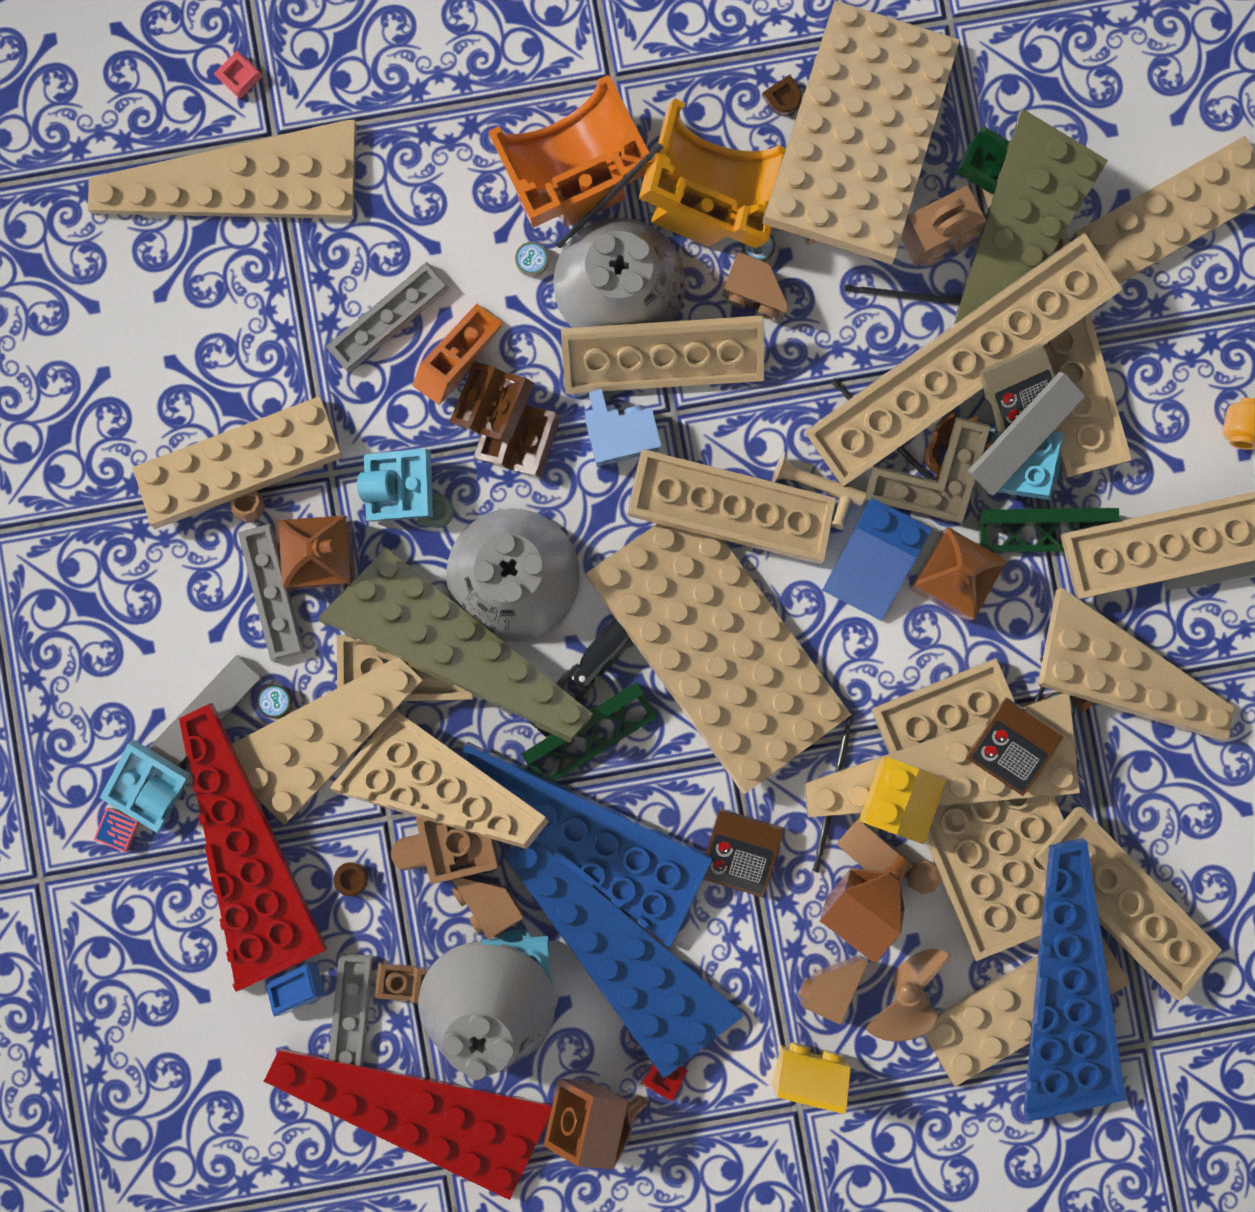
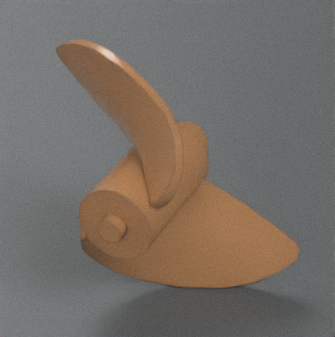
[866,949,950,1042]

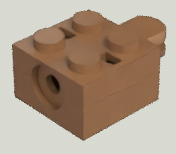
[901,185,986,267]
[391,817,500,884]

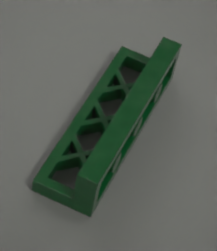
[978,508,1120,553]
[521,682,657,782]

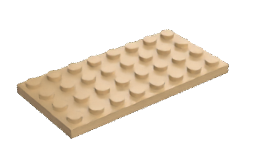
[762,0,960,265]
[585,524,851,794]
[871,658,1064,961]

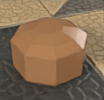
[229,491,266,523]
[906,860,941,894]

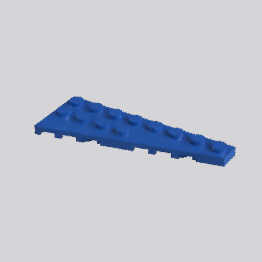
[460,742,713,948]
[1024,838,1126,1122]
[503,840,744,1078]

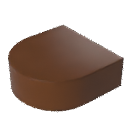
[762,74,802,116]

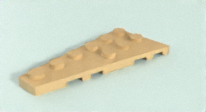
[1038,587,1234,741]
[232,657,425,825]
[330,710,549,849]

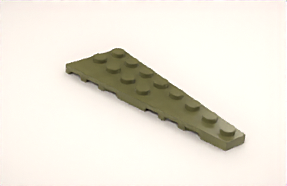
[954,109,1108,324]
[319,548,593,743]

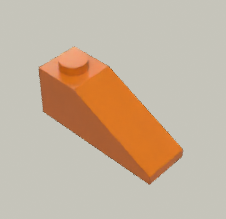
[413,303,503,405]

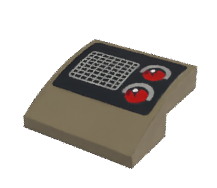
[979,344,1055,434]

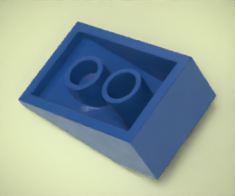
[822,498,932,621]

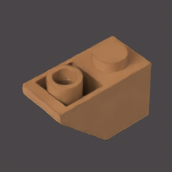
[722,252,788,321]
[452,876,525,940]

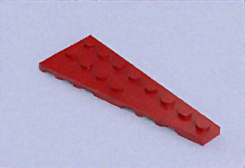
[179,703,328,992]
[263,1048,552,1200]

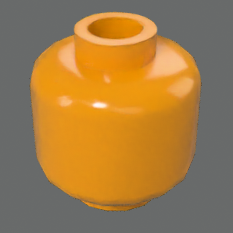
[1223,398,1255,450]

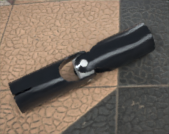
[526,618,633,737]

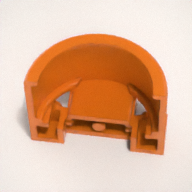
[489,75,653,228]

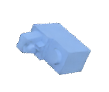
[585,389,662,467]

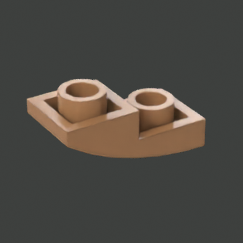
[836,819,914,878]
[374,962,429,1004]

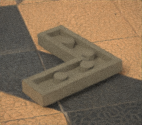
[865,417,990,523]

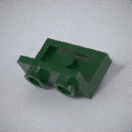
[956,127,1009,195]

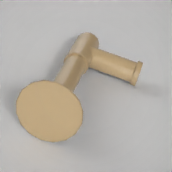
[772,451,866,530]

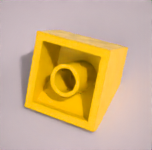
[859,757,946,845]
[771,1042,851,1114]

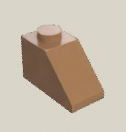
[798,955,868,1025]

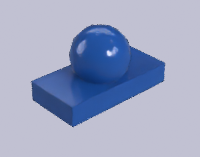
[266,962,325,1017]

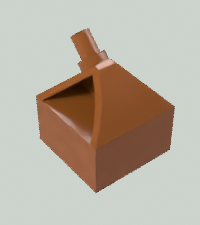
[278,515,355,591]
[909,527,1007,622]
[820,856,909,963]
[544,1078,648,1169]

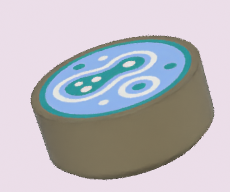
[515,242,549,277]

